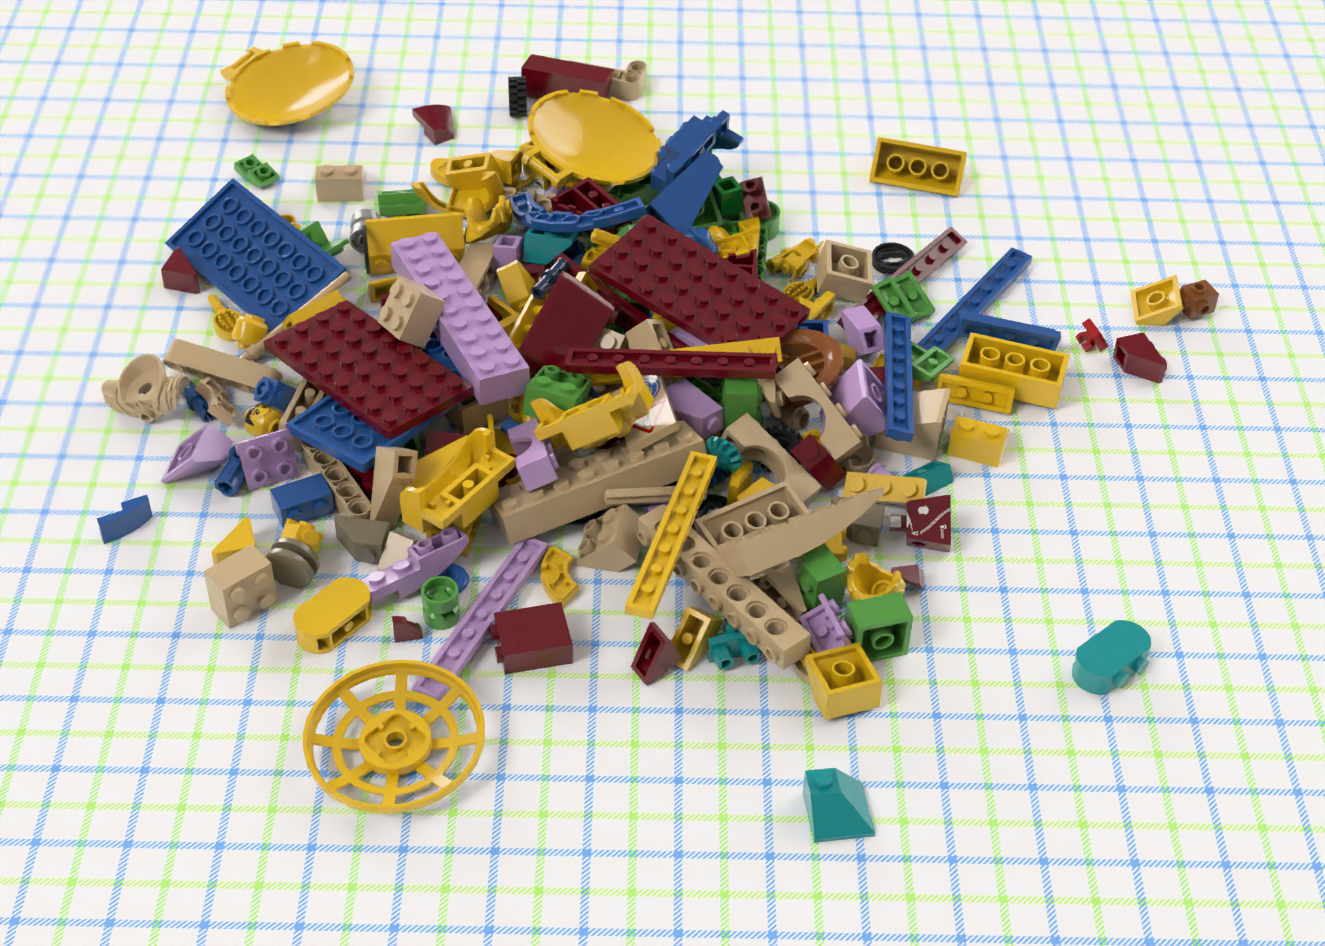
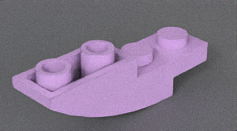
[361,526,469,602]

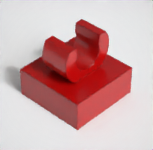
[1076,318,1109,352]

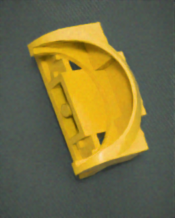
[530,361,654,450]
[400,427,516,534]

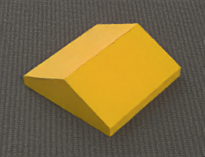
[1130,275,1183,325]

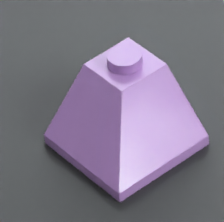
[161,422,234,484]

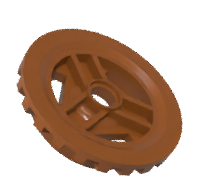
[757,329,844,408]

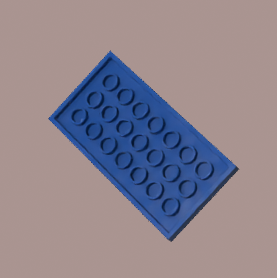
[165,178,349,333]
[285,331,467,473]

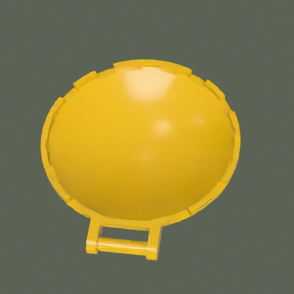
[220,41,355,126]
[521,89,662,189]

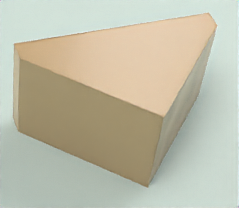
[377,531,422,571]

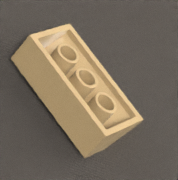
[694,480,810,550]

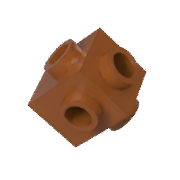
[1180,279,1219,319]

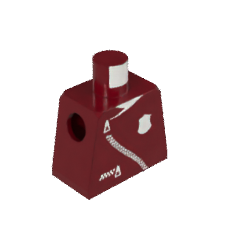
[890,495,951,552]

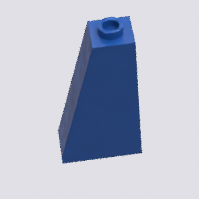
[646,149,723,234]

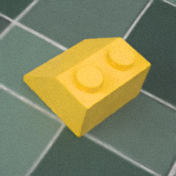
[947,416,1010,468]
[804,642,882,720]

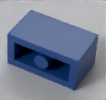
[270,473,335,529]

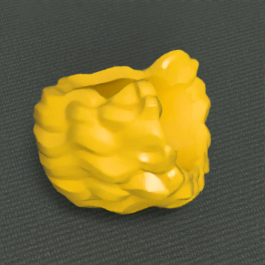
[845,553,906,601]

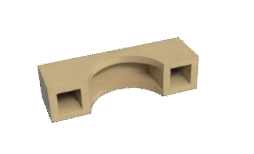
[775,358,864,464]
[721,413,822,506]

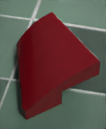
[412,104,454,145]

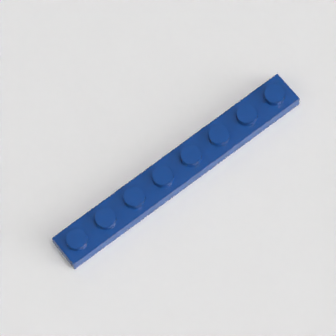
[917,247,1032,352]
[884,312,914,442]

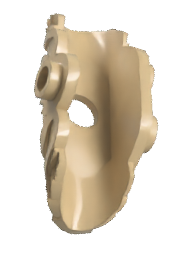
[101,353,190,423]

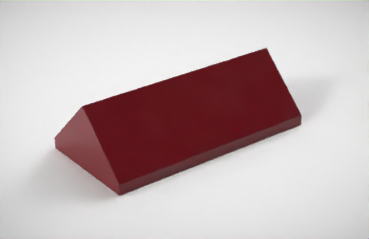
[521,54,614,99]

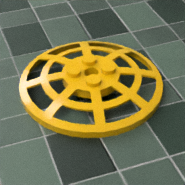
[303,659,486,814]

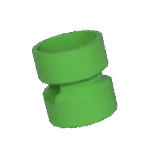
[421,576,460,630]

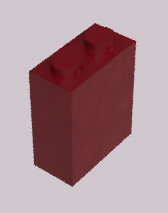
[489,602,573,674]

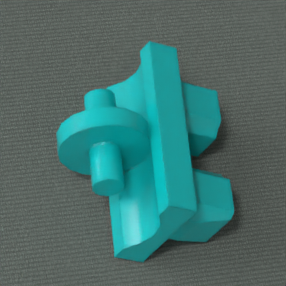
[707,623,760,670]

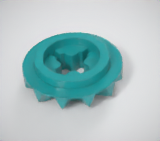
[705,437,742,473]

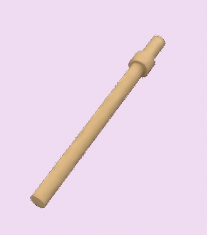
[240,271,352,361]

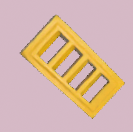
[727,461,753,505]

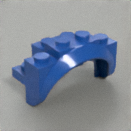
[650,110,744,193]

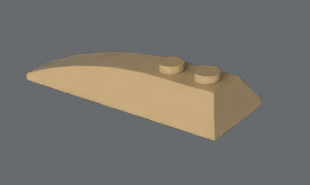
[716,487,885,580]

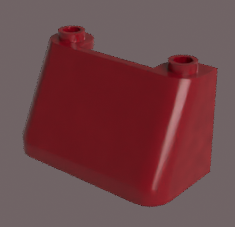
[518,271,619,377]

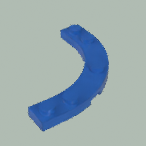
[506,190,647,234]

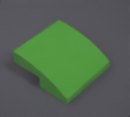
[377,189,426,217]
[871,271,936,323]
[911,341,955,381]

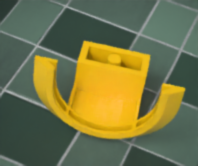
[411,152,505,218]

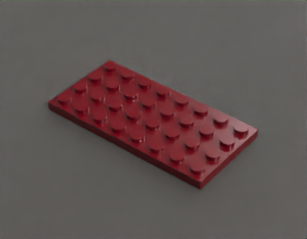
[588,214,810,345]
[264,300,474,441]

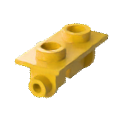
[781,238,824,283]

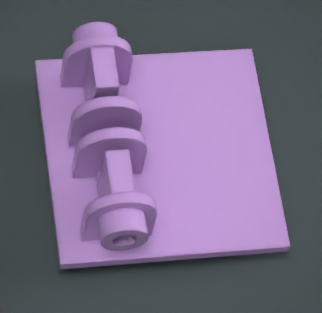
[235,428,300,491]

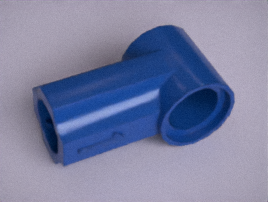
[214,444,245,497]

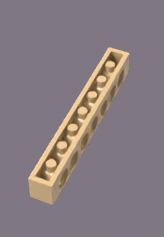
[637,504,811,670]

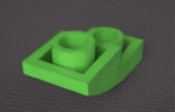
[234,154,280,188]

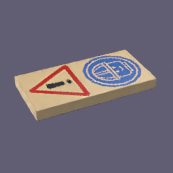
[612,375,680,452]

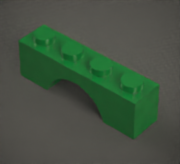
[708,148,743,217]

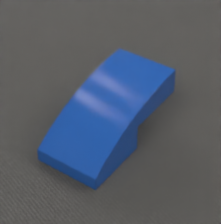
[96,494,153,544]

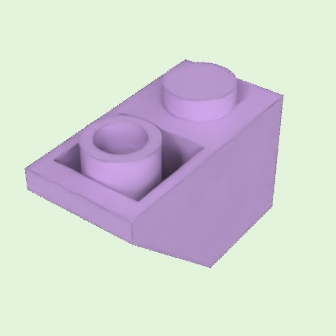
[840,305,884,358]

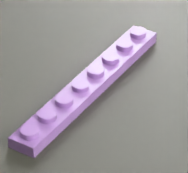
[412,538,548,701]

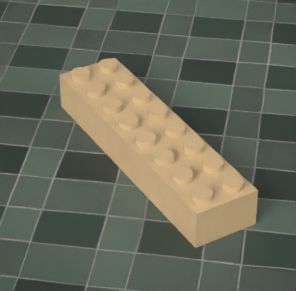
[489,420,707,545]

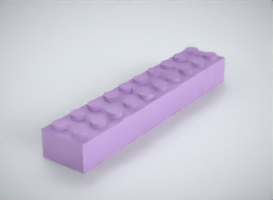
[391,232,530,405]

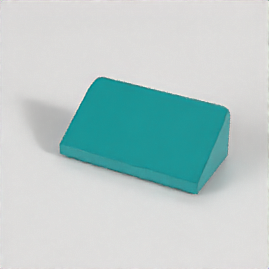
[902,460,954,496]

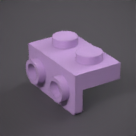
[799,593,853,652]

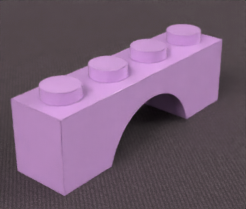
[507,418,560,492]

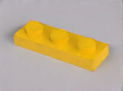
[937,372,1016,414]
[843,471,927,505]

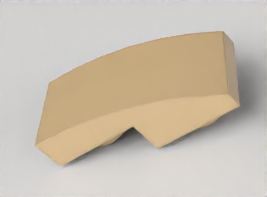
[757,379,785,418]

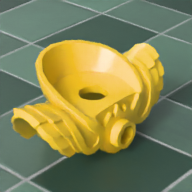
[464,195,513,244]

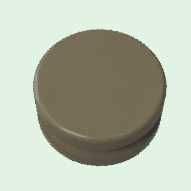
[265,537,320,589]

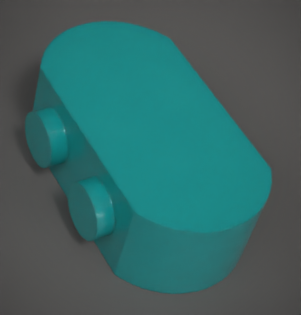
[1071,620,1151,695]

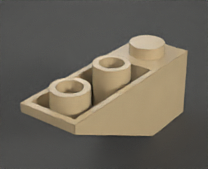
[370,446,418,529]

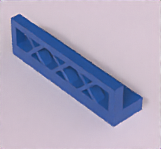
[957,310,1061,351]

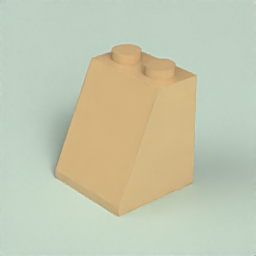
[871,388,951,461]

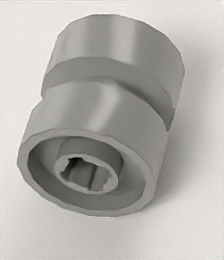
[349,209,381,253]

